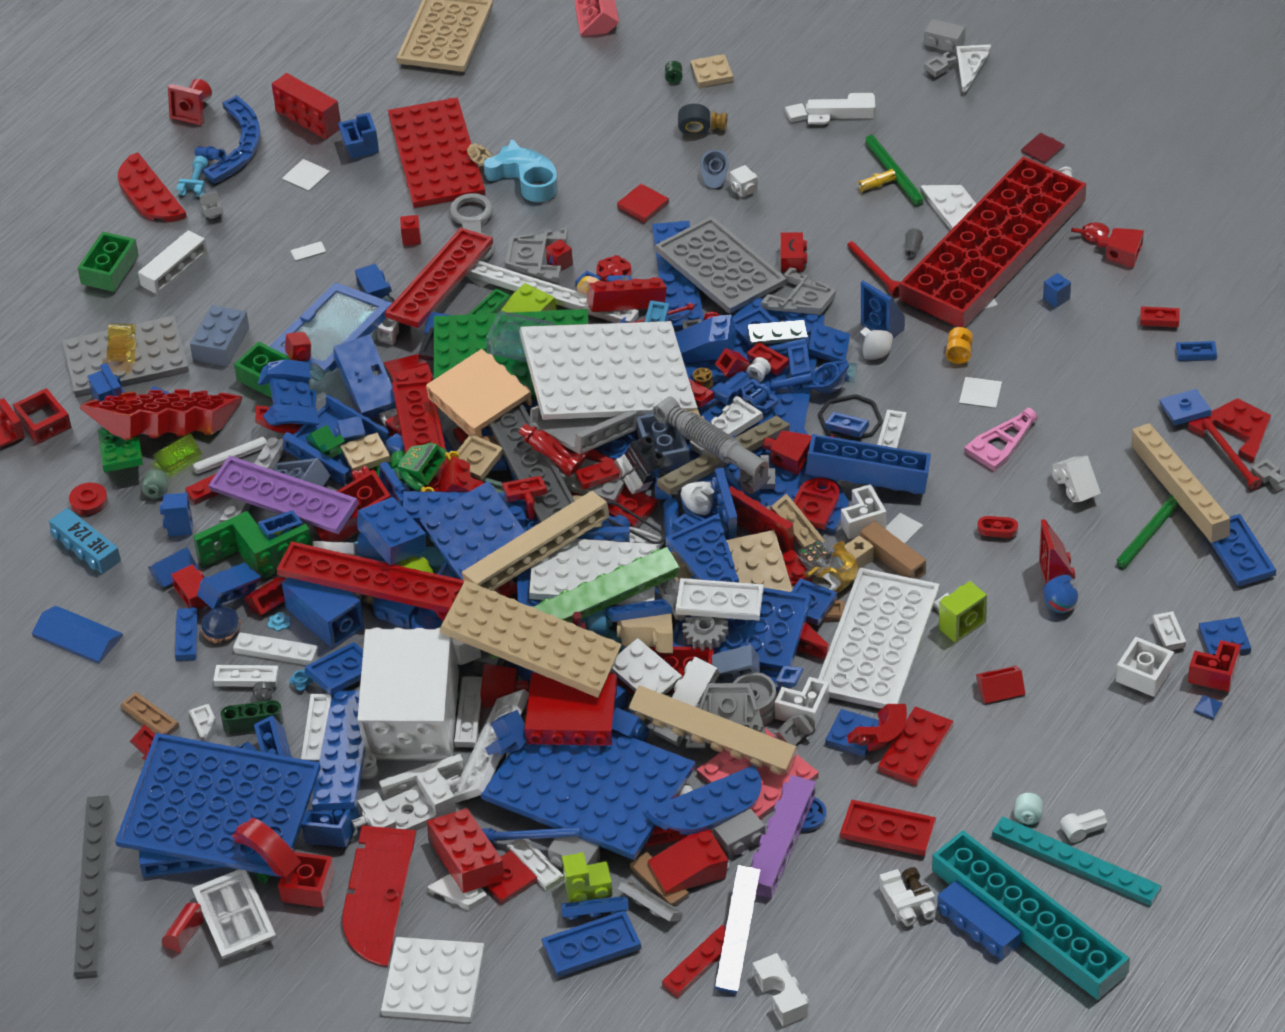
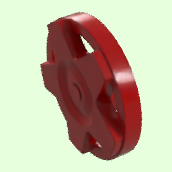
[596,255,632,282]

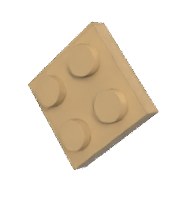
[690,54,733,88]
[340,433,391,471]
[457,434,503,481]

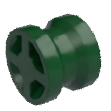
[665,61,683,84]

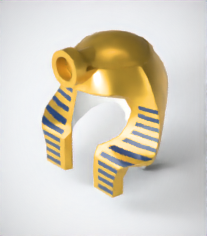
[803,541,858,594]

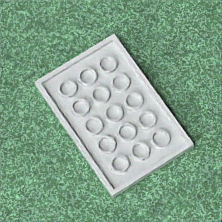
[529,539,656,605]

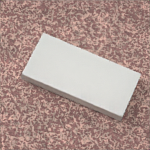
[676,578,764,621]

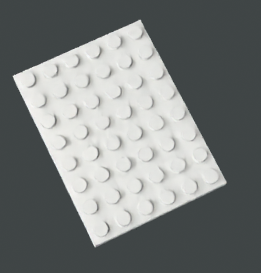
[519,321,697,420]

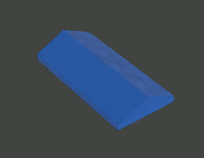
[32,605,123,664]

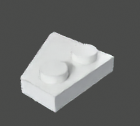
[428,874,488,910]

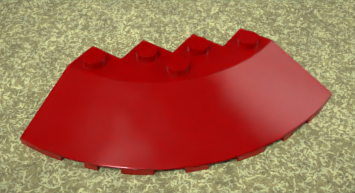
[80,389,242,440]

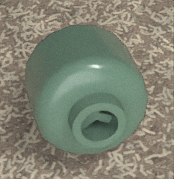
[141,469,169,499]

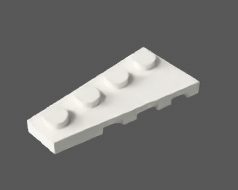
[689,396,763,456]

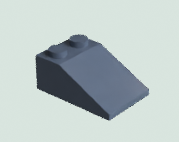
[273,458,330,487]

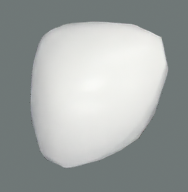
[860,327,893,360]
[681,482,714,515]

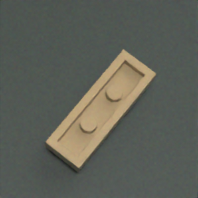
[770,494,825,554]

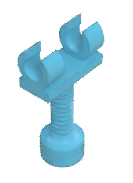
[176,156,208,197]

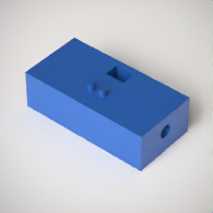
[333,334,396,419]

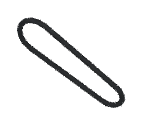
[606,501,665,544]

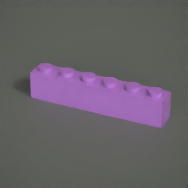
[751,775,816,899]

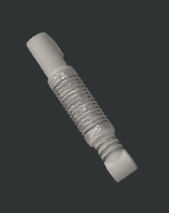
[652,396,768,494]

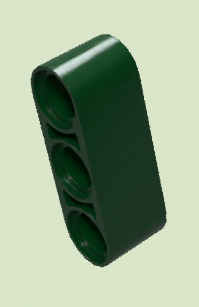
[220,700,284,733]

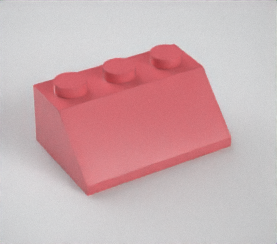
[575,0,619,36]

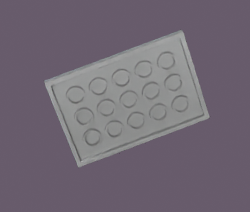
[655,216,787,314]
[62,316,189,397]

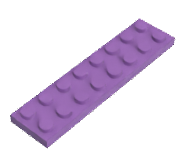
[208,456,359,534]

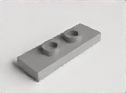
[655,578,686,621]
[618,881,683,921]

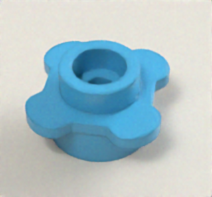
[289,670,314,691]

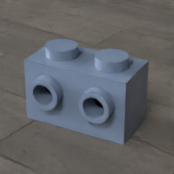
[712,645,760,683]

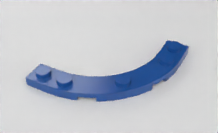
[203,95,261,184]

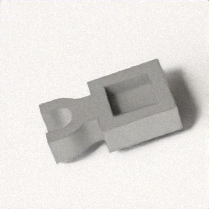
[924,52,957,77]

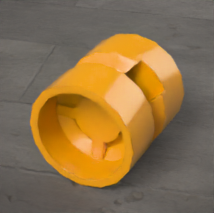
[946,327,973,364]

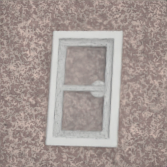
[192,869,277,959]

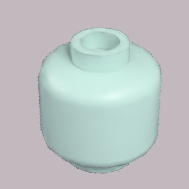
[1014,793,1043,825]

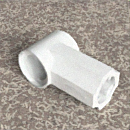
[1060,809,1107,843]

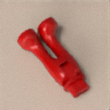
[518,424,588,477]

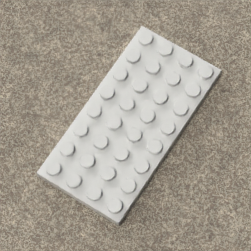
[818,568,940,709]

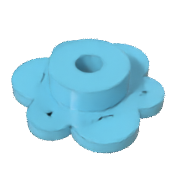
[267,612,290,631]

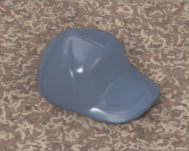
[701,150,729,189]

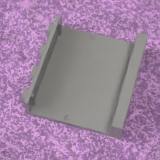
[530,405,638,454]

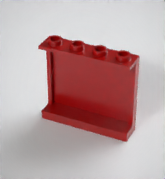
[525,673,618,746]

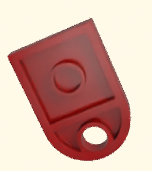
[793,478,839,530]

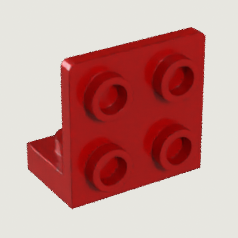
[0,398,25,448]

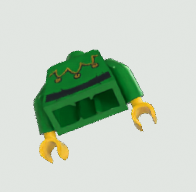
[396,443,459,492]

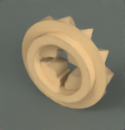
[467,143,493,166]

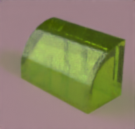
[153,433,202,473]

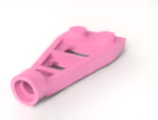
[964,408,1038,472]

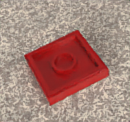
[617,183,669,223]

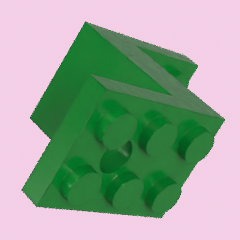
[193,511,312,581]

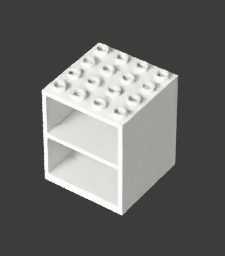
[357,628,459,761]

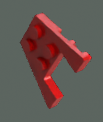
[1188,398,1271,463]

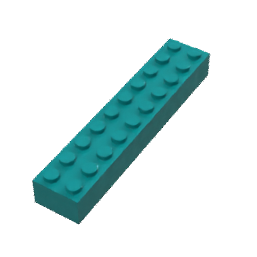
[932,830,1130,1000]

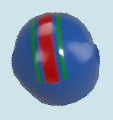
[1043,575,1078,614]

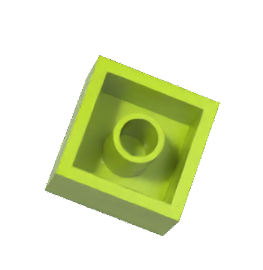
[939,581,987,643]

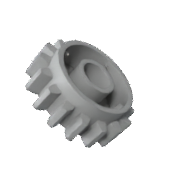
[682,615,729,651]

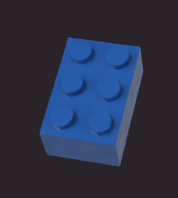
[357,497,426,565]

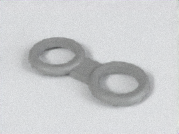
[449,193,495,262]

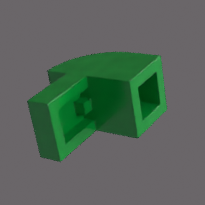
[305,425,345,458]

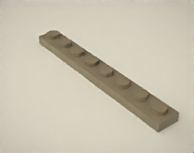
[657,415,790,495]

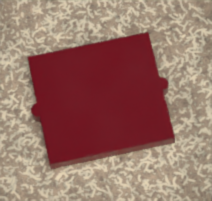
[1021,132,1065,164]

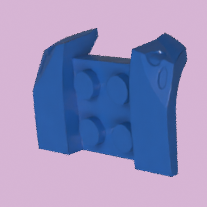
[258,359,319,426]

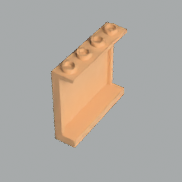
[426,349,532,438]

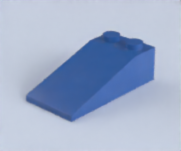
[675,315,737,363]

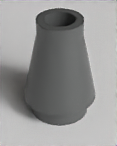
[905,228,924,257]

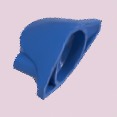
[802,360,850,394]

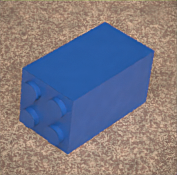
[282,577,365,650]

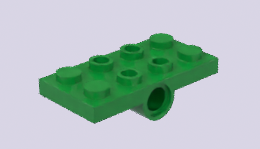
[98,427,143,472]

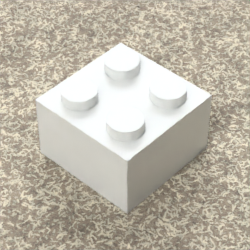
[1116,637,1174,697]

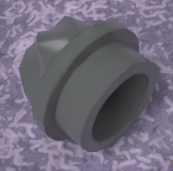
[252,681,274,702]

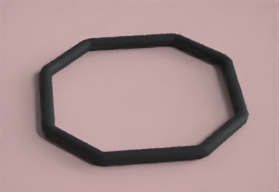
[818,394,883,440]

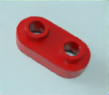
[977,516,1018,538]

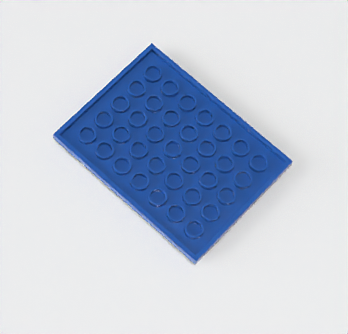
[481,731,696,860]
[115,733,321,877]

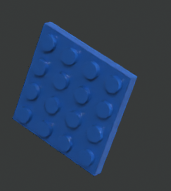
[419,481,525,580]

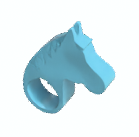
[484,139,558,202]

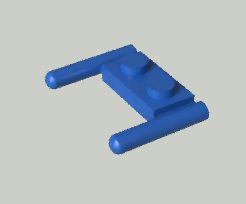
[769,338,813,390]

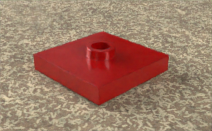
[485,850,538,905]

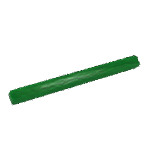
[865,134,924,205]
[1116,495,1179,568]

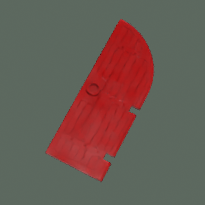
[342,826,417,966]

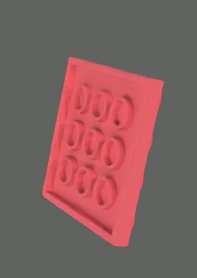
[697,728,819,820]

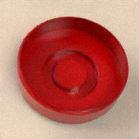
[69,482,108,515]

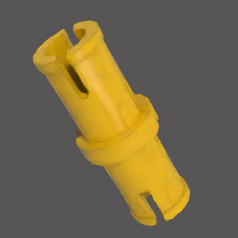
[858,169,896,192]

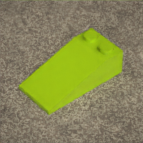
[499,283,556,313]

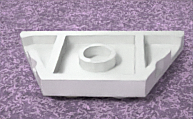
[920,185,976,230]

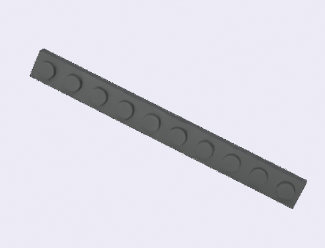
[74,795,110,978]

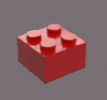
[278,852,335,908]

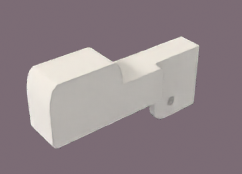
[806,93,875,124]

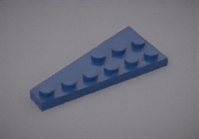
[666,513,739,621]

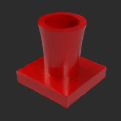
[167,79,212,125]

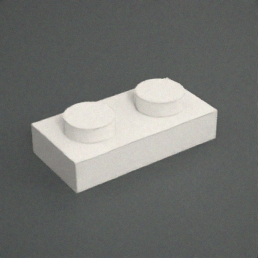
[1153,611,1186,650]

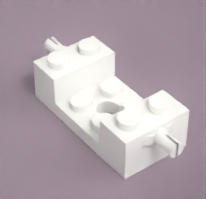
[351,767,461,830]

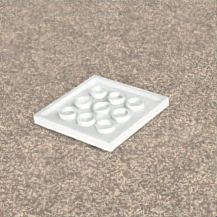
[381,937,485,1022]

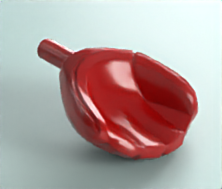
[1071,222,1109,243]

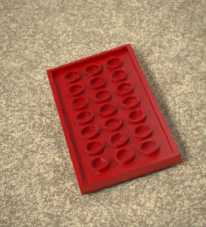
[388,97,486,208]

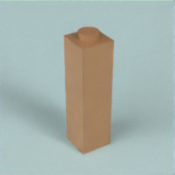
[860,521,926,579]

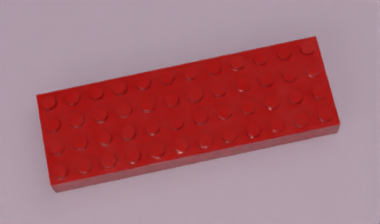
[899,156,1087,328]

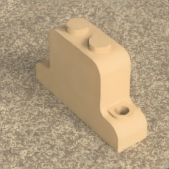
[617,614,673,653]

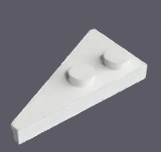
[956,44,991,92]

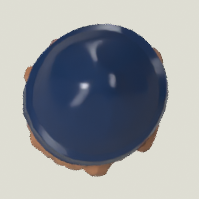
[201,607,241,644]

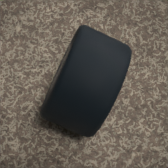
[678,103,710,134]

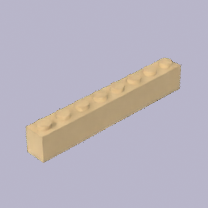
[1132,423,1230,543]
[462,491,609,591]
[629,685,798,775]

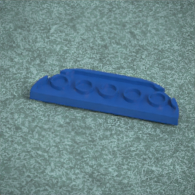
[646,765,761,835]

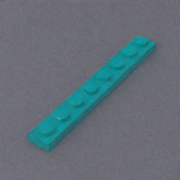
[992,816,1161,906]

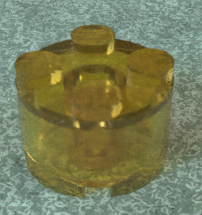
[107,323,137,362]

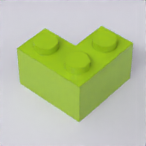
[562,852,613,902]

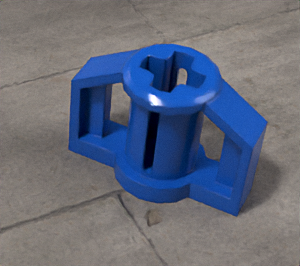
[741,378,779,414]

